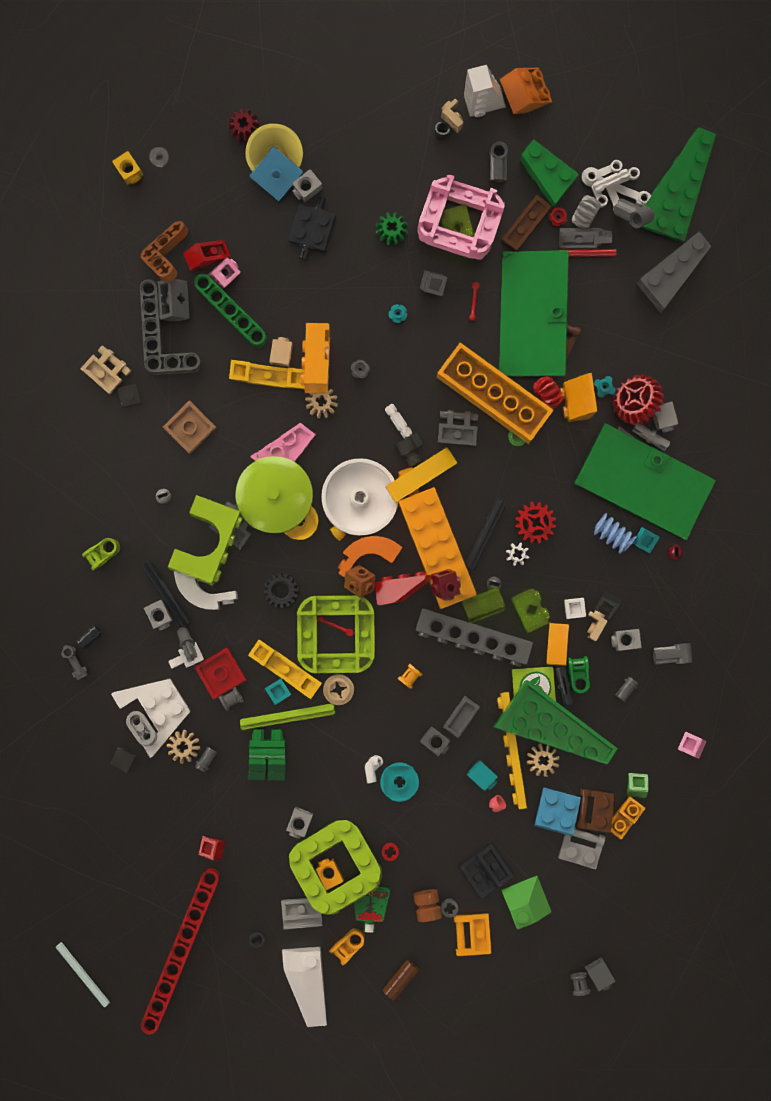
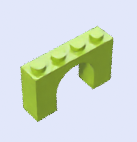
[168,495,243,586]

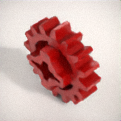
[515,502,556,543]

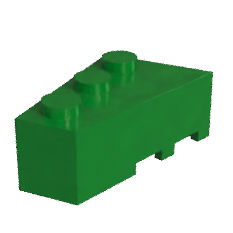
[520,139,579,209]

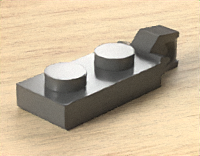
[559,228,612,249]

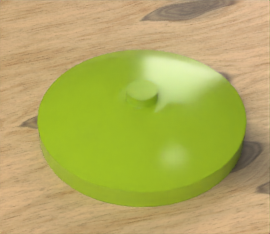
[236,456,313,533]

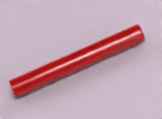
[559,249,616,257]

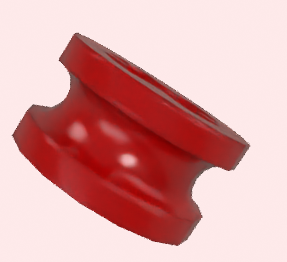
[382,843,399,861]

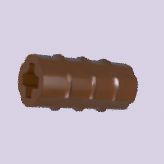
[382,959,420,1001]

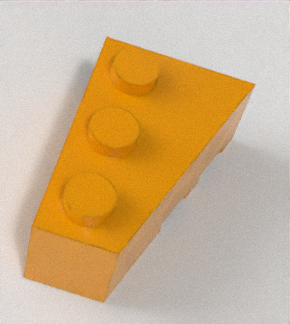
[301,323,330,393]

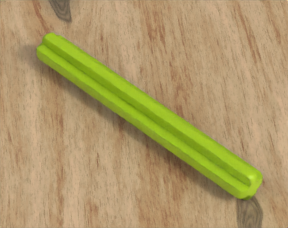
[240,704,335,730]

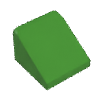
[627,773,648,798]

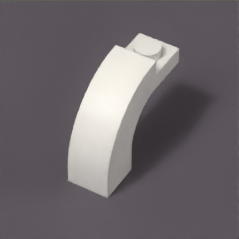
[174,572,238,610]

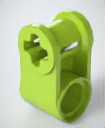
[82,538,120,571]

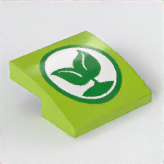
[512,666,556,701]

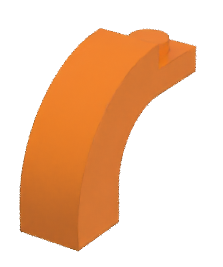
[338,536,403,578]

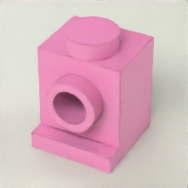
[207,258,241,289]

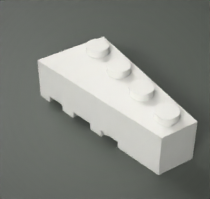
[464,65,506,117]

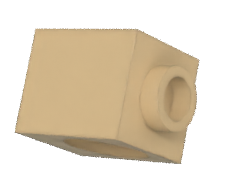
[269,337,293,368]

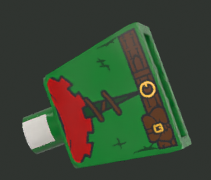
[354,887,390,932]

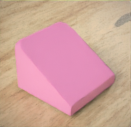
[678,732,706,759]

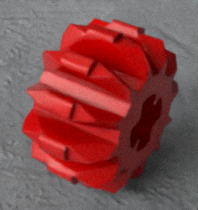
[533,376,563,409]

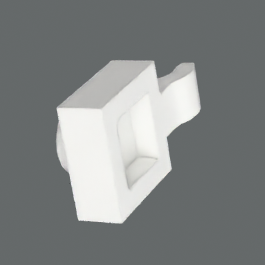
[168,642,204,669]

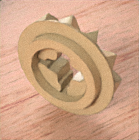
[323,674,354,705]

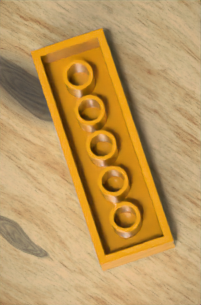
[437,343,553,444]
[398,487,477,609]

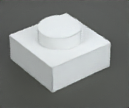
[564,598,586,619]

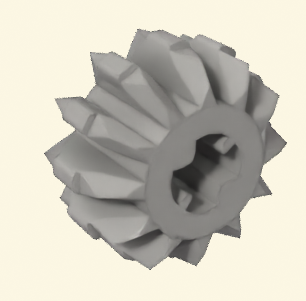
[572,195,601,228]

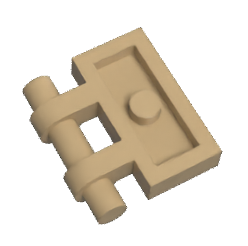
[81,346,131,394]

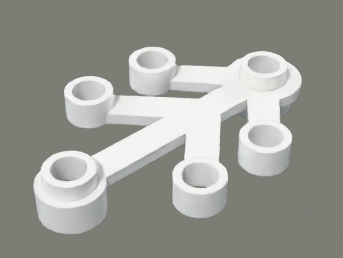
[582,160,651,213]

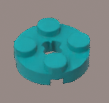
[380,762,419,802]

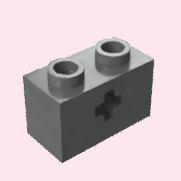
[157,279,190,322]

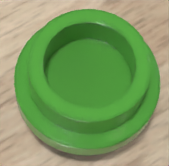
[508,431,525,446]

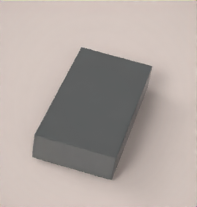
[443,696,480,739]

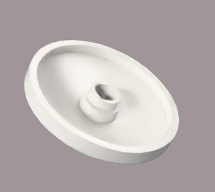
[321,459,398,536]

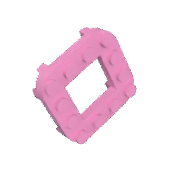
[418,175,505,260]

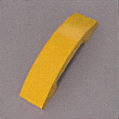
[229,360,305,389]
[385,447,457,503]
[248,640,322,699]

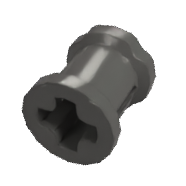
[219,687,244,711]
[570,972,590,996]

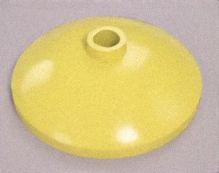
[246,124,303,172]

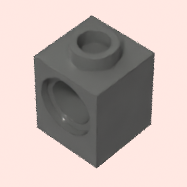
[420,270,447,296]
[420,726,450,756]
[585,958,616,991]

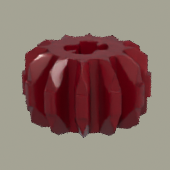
[228,108,260,142]

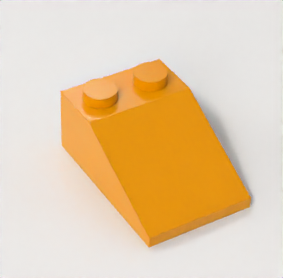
[560,373,597,422]

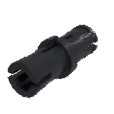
[555,666,575,706]

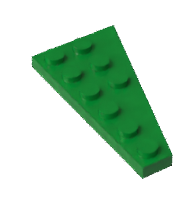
[642,127,716,243]
[493,680,618,764]

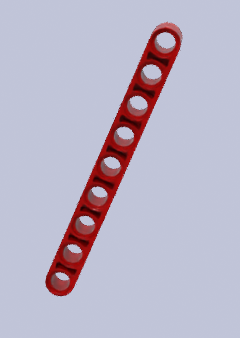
[141,868,220,1035]

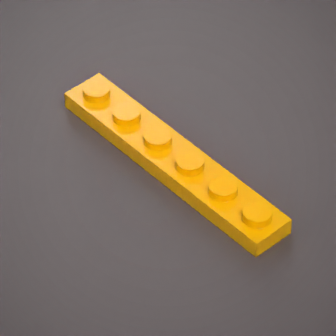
[497,692,527,809]

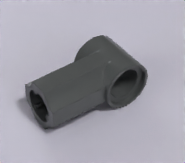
[489,141,508,182]
[613,199,654,228]
[653,643,693,665]

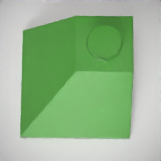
[501,875,551,930]

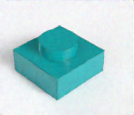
[633,527,660,553]
[265,678,292,705]

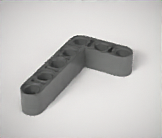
[140,279,202,375]

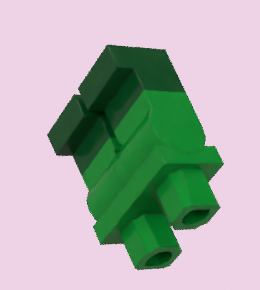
[248,729,286,780]

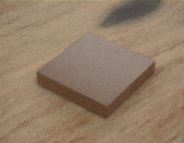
[163,400,217,454]

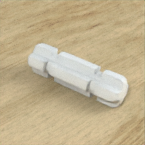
[593,169,630,193]
[385,404,412,439]

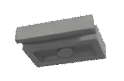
[281,898,323,929]

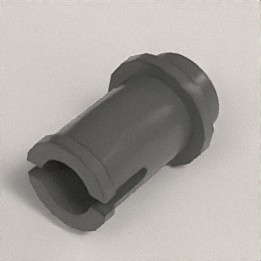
[615,677,638,702]
[195,746,217,772]

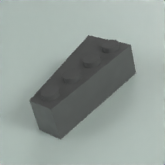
[637,232,711,313]

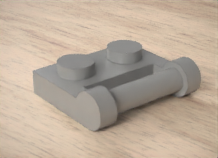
[558,828,606,869]

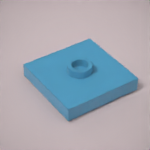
[249,146,303,201]

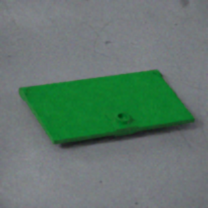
[499,250,569,377]
[574,423,716,541]

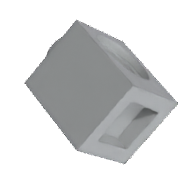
[292,170,323,202]
[653,402,678,433]
[144,600,173,631]
[611,629,642,651]
[286,807,313,839]

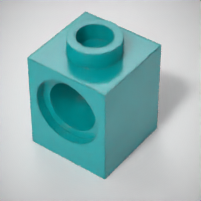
[467,760,497,791]

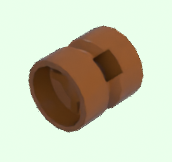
[413,889,442,922]

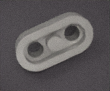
[126,711,157,747]

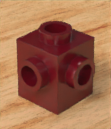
[431,569,461,601]

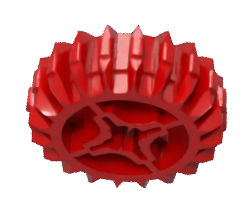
[612,374,665,426]

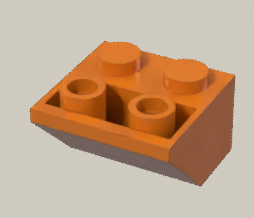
[500,68,552,114]

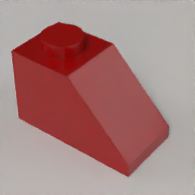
[183,240,231,271]

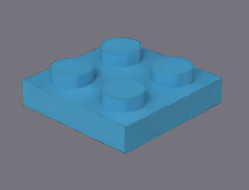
[534,788,581,836]

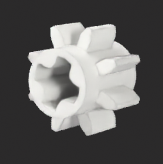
[505,543,529,566]

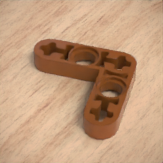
[141,221,188,283]

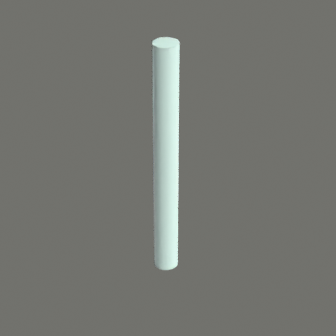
[56,942,110,1007]

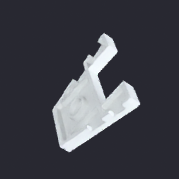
[111,679,191,758]

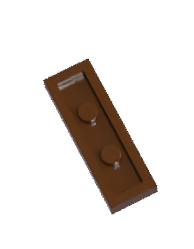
[501,195,552,252]

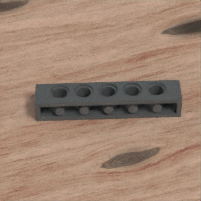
[415,608,533,667]

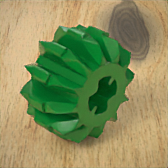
[376,212,408,245]

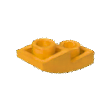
[547,623,569,666]
[611,796,646,839]

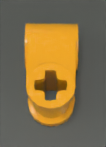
[329,928,365,965]

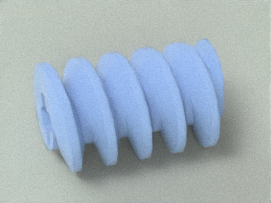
[594,513,637,554]

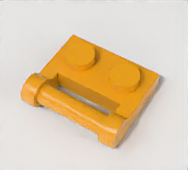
[454,913,491,956]

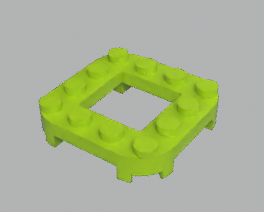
[297,595,375,673]
[289,820,382,915]

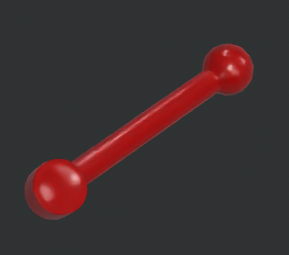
[469,282,480,321]
[317,615,354,636]

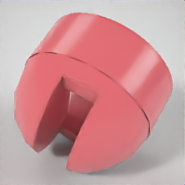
[489,795,506,812]

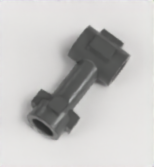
[61,645,88,680]

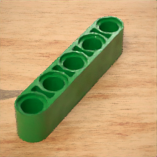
[194,274,267,348]

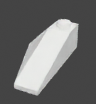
[282,947,327,1027]

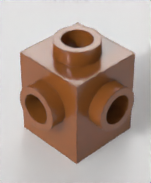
[344,565,375,598]

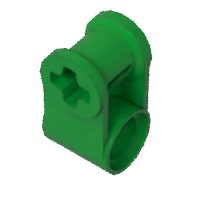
[567,656,590,693]

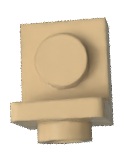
[441,99,463,133]
[587,610,607,641]

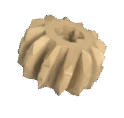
[305,389,338,419]
[167,730,200,763]
[526,743,559,777]

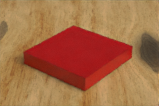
[194,647,247,700]

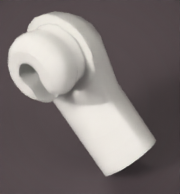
[365,755,383,783]

